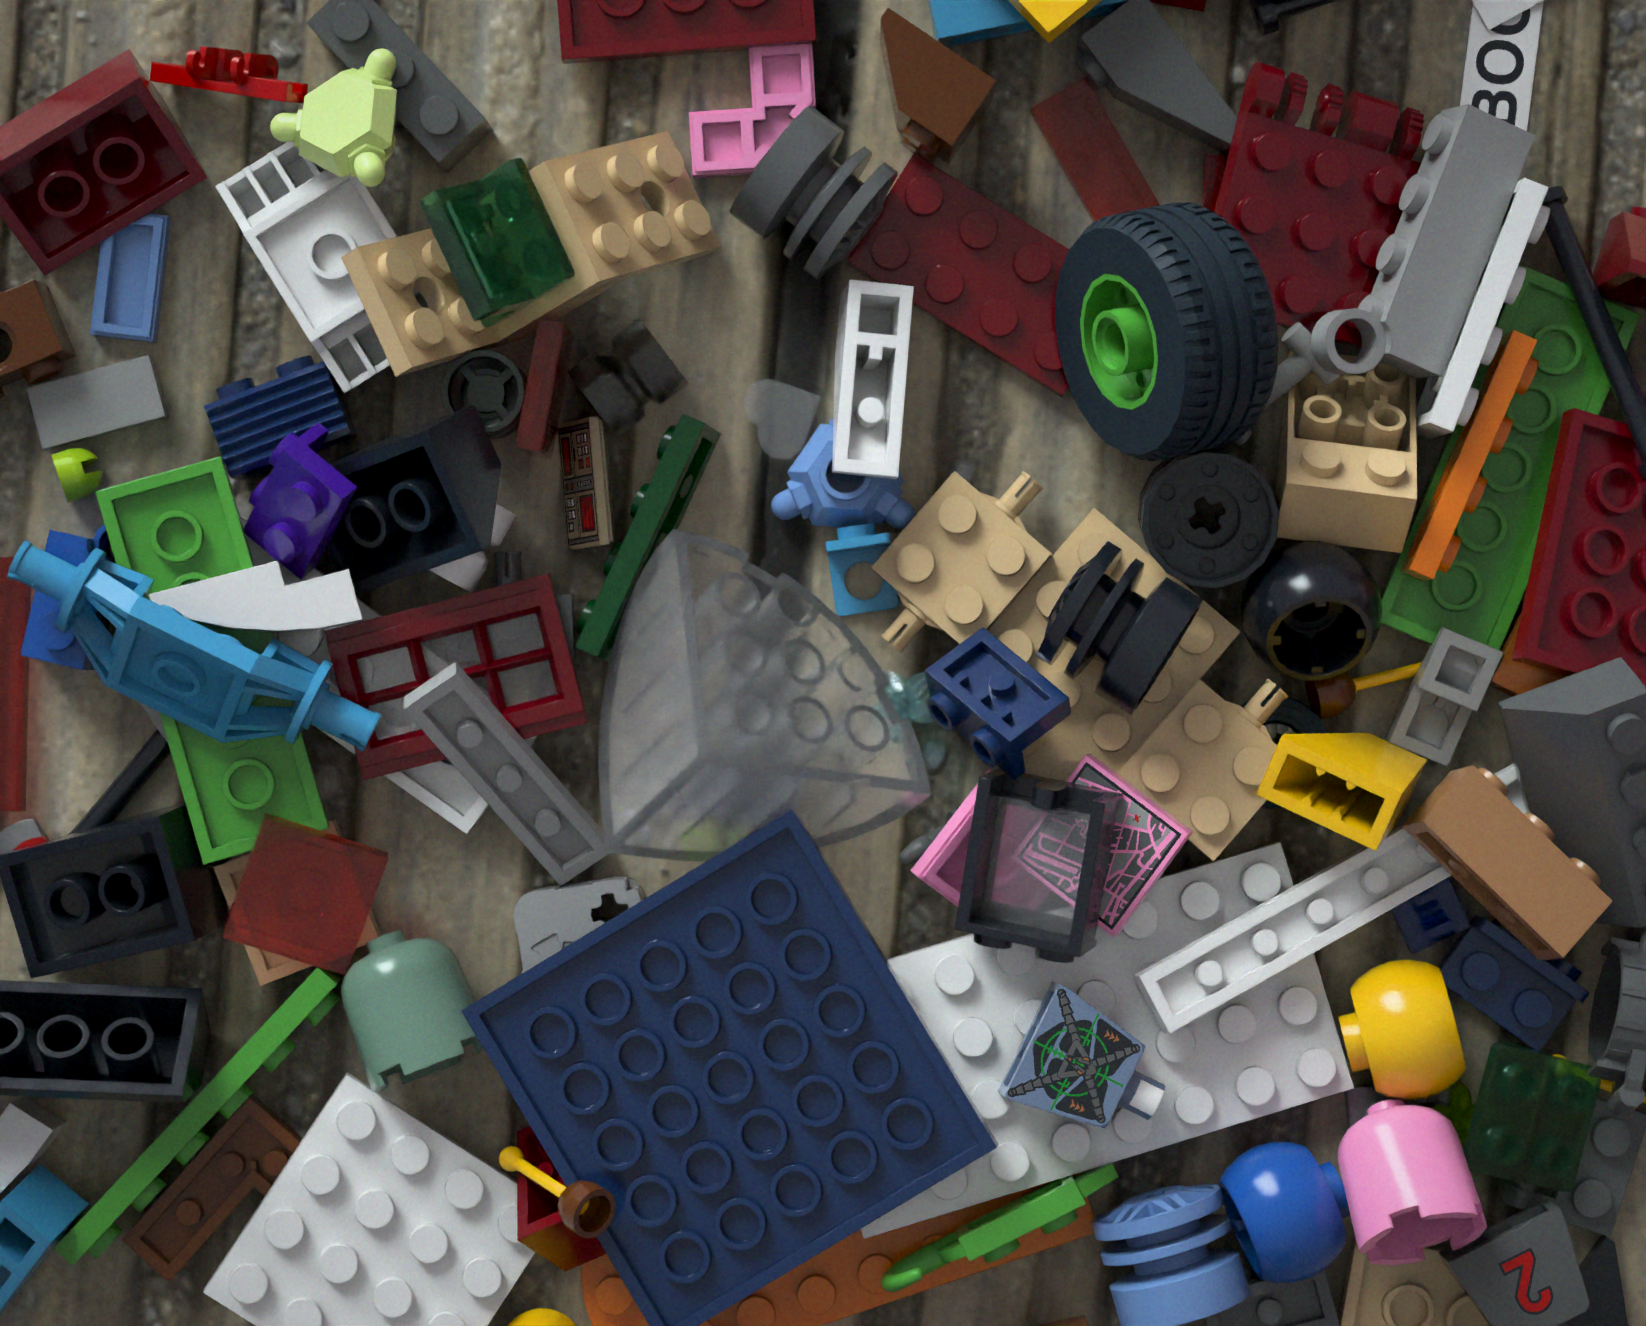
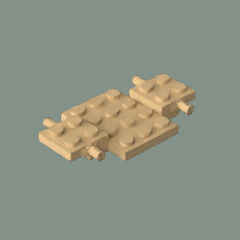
[871,471,1289,862]

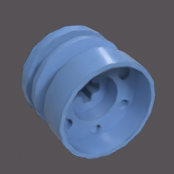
[1091,1184,1251,1326]

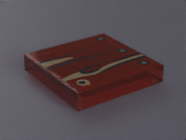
[516,319,575,460]

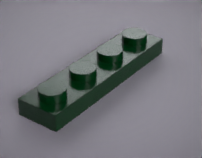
[575,413,721,664]

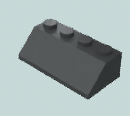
[1498,657,1646,928]

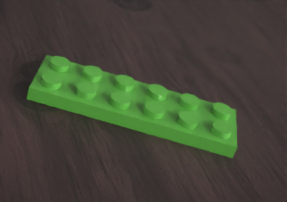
[1380,265,1641,650]
[95,456,330,865]

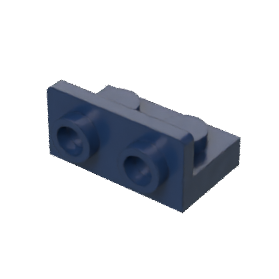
[925,627,1071,780]
[1438,914,1590,1052]

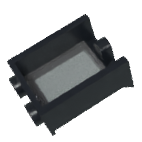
[955,768,1123,963]

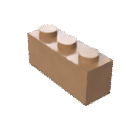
[1401,765,1612,961]

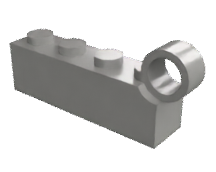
[1310,104,1535,378]

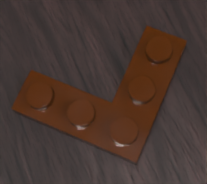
[122,1094,303,1282]

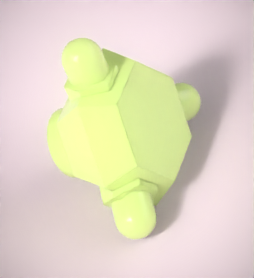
[270,49,397,187]

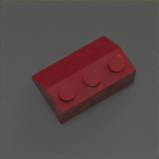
[0,49,208,276]

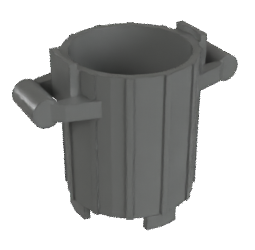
[1587,926,1646,1118]

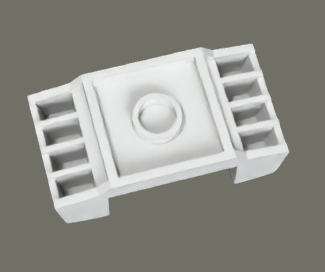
[215,142,428,393]

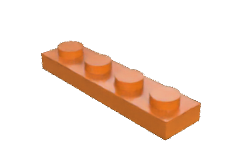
[1400,330,1539,581]

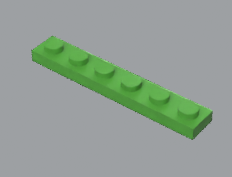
[54,961,343,1266]

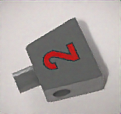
[1438,1199,1590,1326]

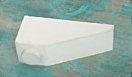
[832,279,914,479]

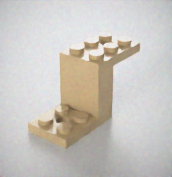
[341,131,721,377]

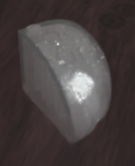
[598,529,931,862]

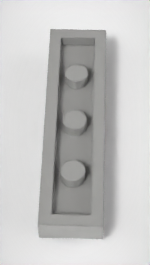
[404,662,612,886]

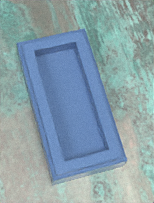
[90,211,171,343]

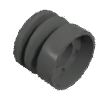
[730,105,898,280]

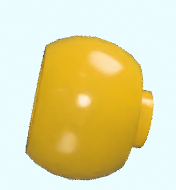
[1338,959,1466,1101]

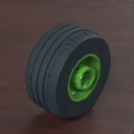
[1055,202,1278,462]

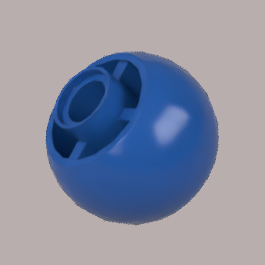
[1218,1142,1350,1283]

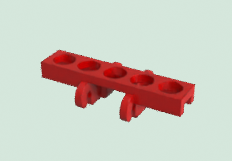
[150,46,308,103]

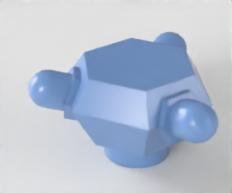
[771,419,915,529]

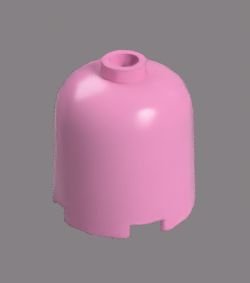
[1338,1099,1487,1265]

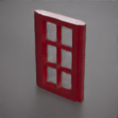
[324,573,588,780]

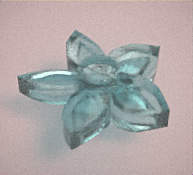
[868,671,934,745]

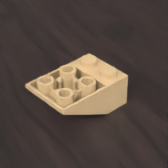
[1274,349,1417,553]

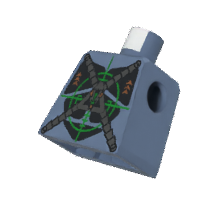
[997,981,1165,1128]

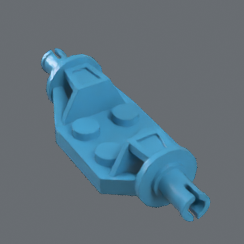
[7,540,381,752]

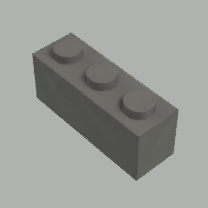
[306,0,493,174]

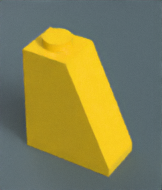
[1256,733,1427,851]

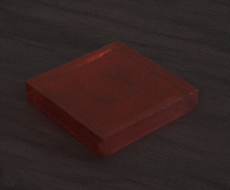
[222,813,388,975]

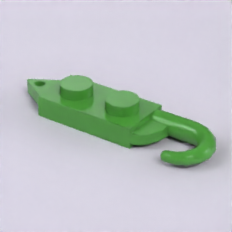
[881,1162,1119,1292]

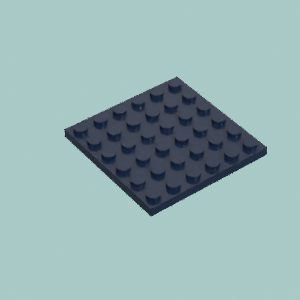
[461,808,998,1326]

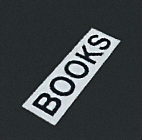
[1460,1,1544,131]

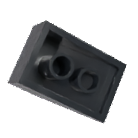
[0,803,230,979]

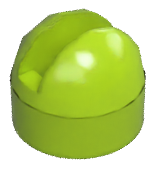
[51,448,103,503]

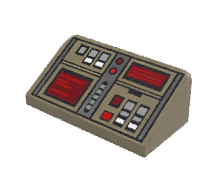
[558,416,617,550]

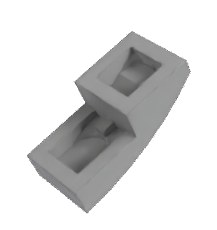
[1386,627,1503,766]

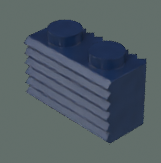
[204,355,358,481]

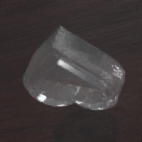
[743,379,822,460]

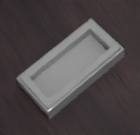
[26,355,169,451]

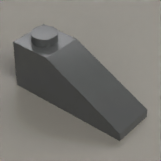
[1076,0,1237,155]

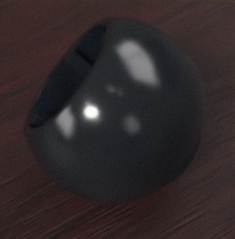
[1240,541,1382,681]

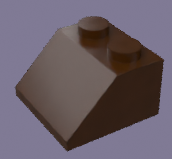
[880,8,996,164]

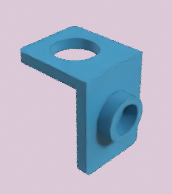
[825,523,899,616]

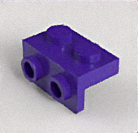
[244,422,357,580]

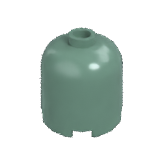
[341,930,485,1092]

